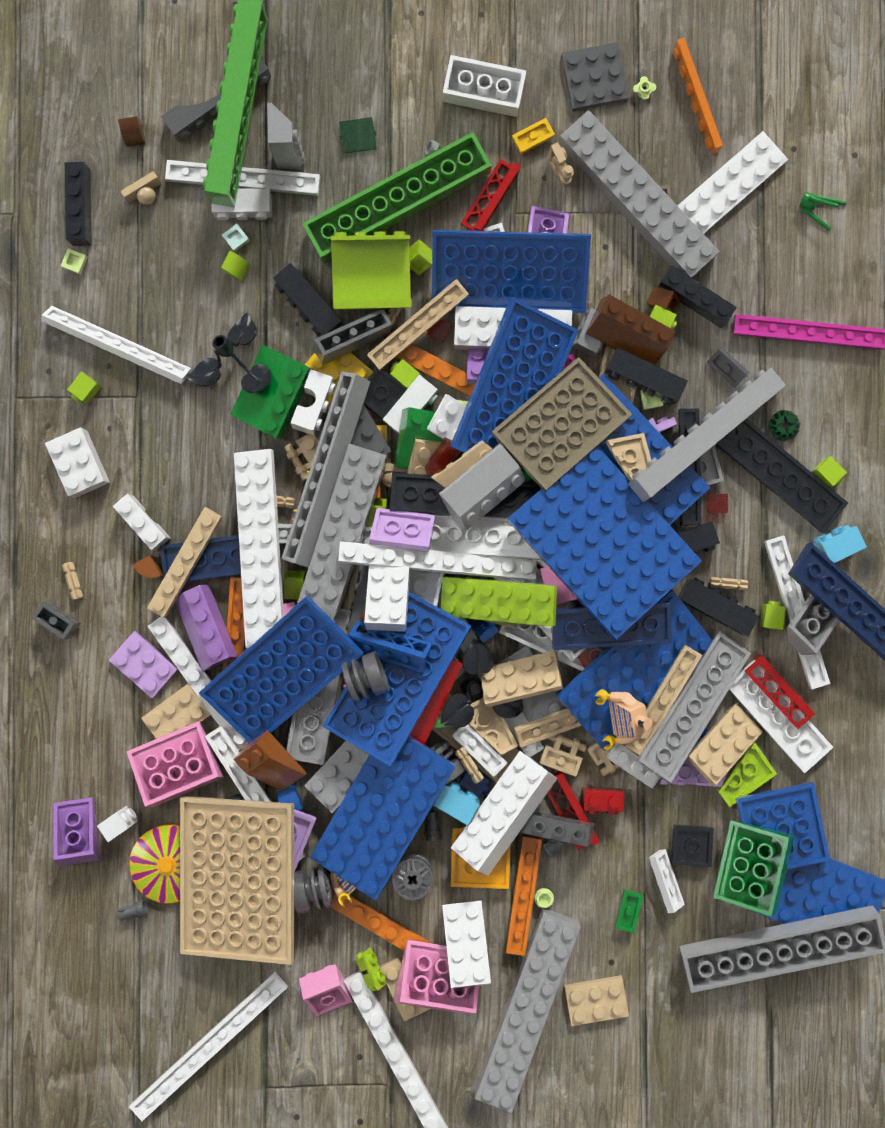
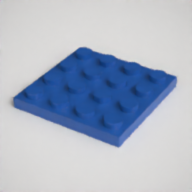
[735,782,830,869]

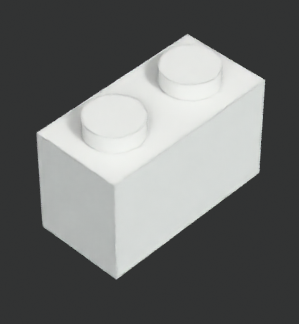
[97,806,137,842]

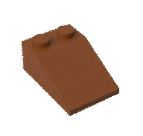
[233,730,307,791]

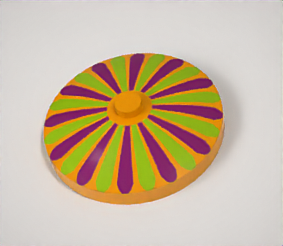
[130,824,180,903]

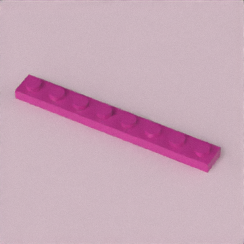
[732,314,885,350]

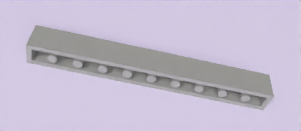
[629,367,786,502]
[281,371,370,568]

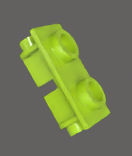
[355,947,386,992]

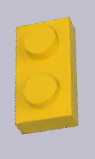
[512,118,555,155]

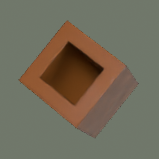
[133,555,163,578]

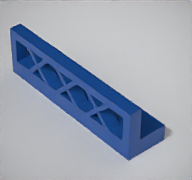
[349,621,432,673]

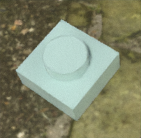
[222,224,250,252]

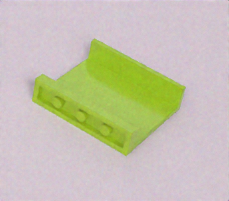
[331,231,412,309]

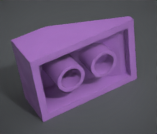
[527,206,569,233]
[53,797,99,866]

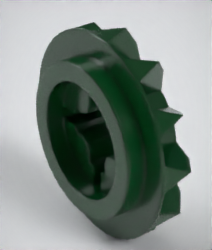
[769,410,801,441]

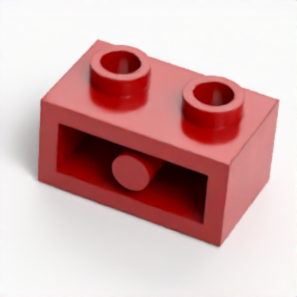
[582,787,624,815]

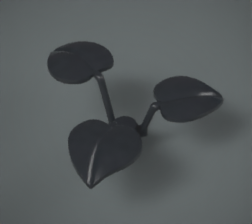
[186,313,272,393]
[440,639,524,728]

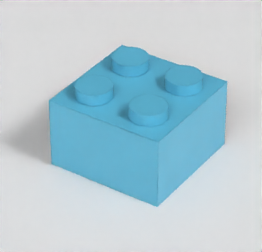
[813,525,867,563]
[433,780,480,825]

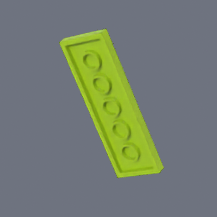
[441,576,557,627]

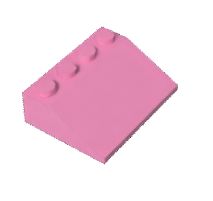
[127,722,224,808]
[394,940,479,1015]

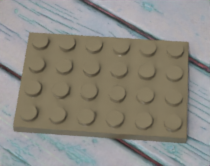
[491,357,632,491]

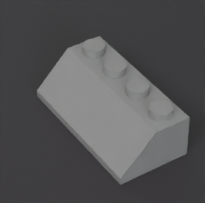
[267,103,305,171]
[439,444,526,530]
[787,594,839,655]

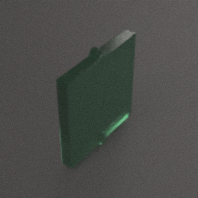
[339,117,377,154]

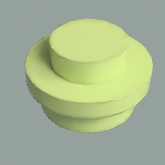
[534,888,554,908]

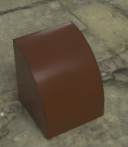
[118,116,146,147]
[646,286,681,313]

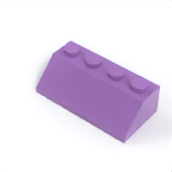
[175,585,237,672]

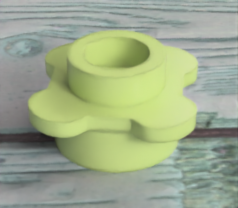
[633,76,656,100]

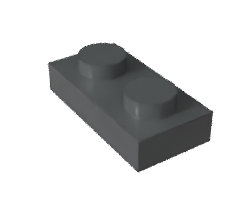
[707,347,750,388]

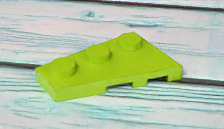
[717,742,777,807]

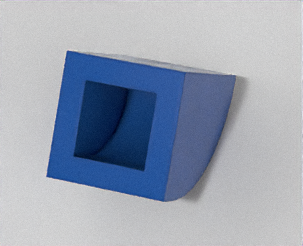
[277,785,304,810]

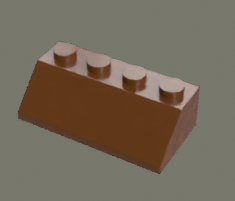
[585,294,676,365]

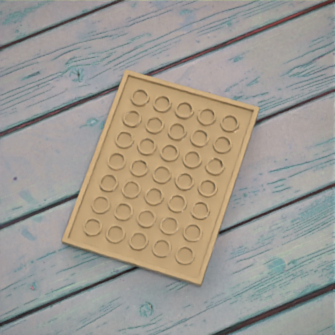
[180,796,294,965]

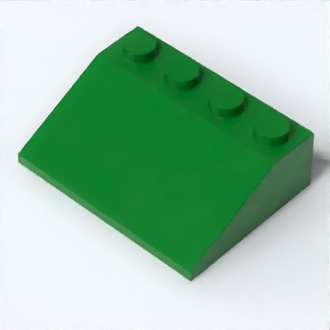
[230,345,314,439]
[394,407,464,470]
[713,820,794,917]

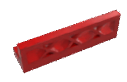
[461,158,521,231]
[744,654,815,729]
[547,771,600,851]

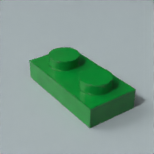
[615,889,644,933]

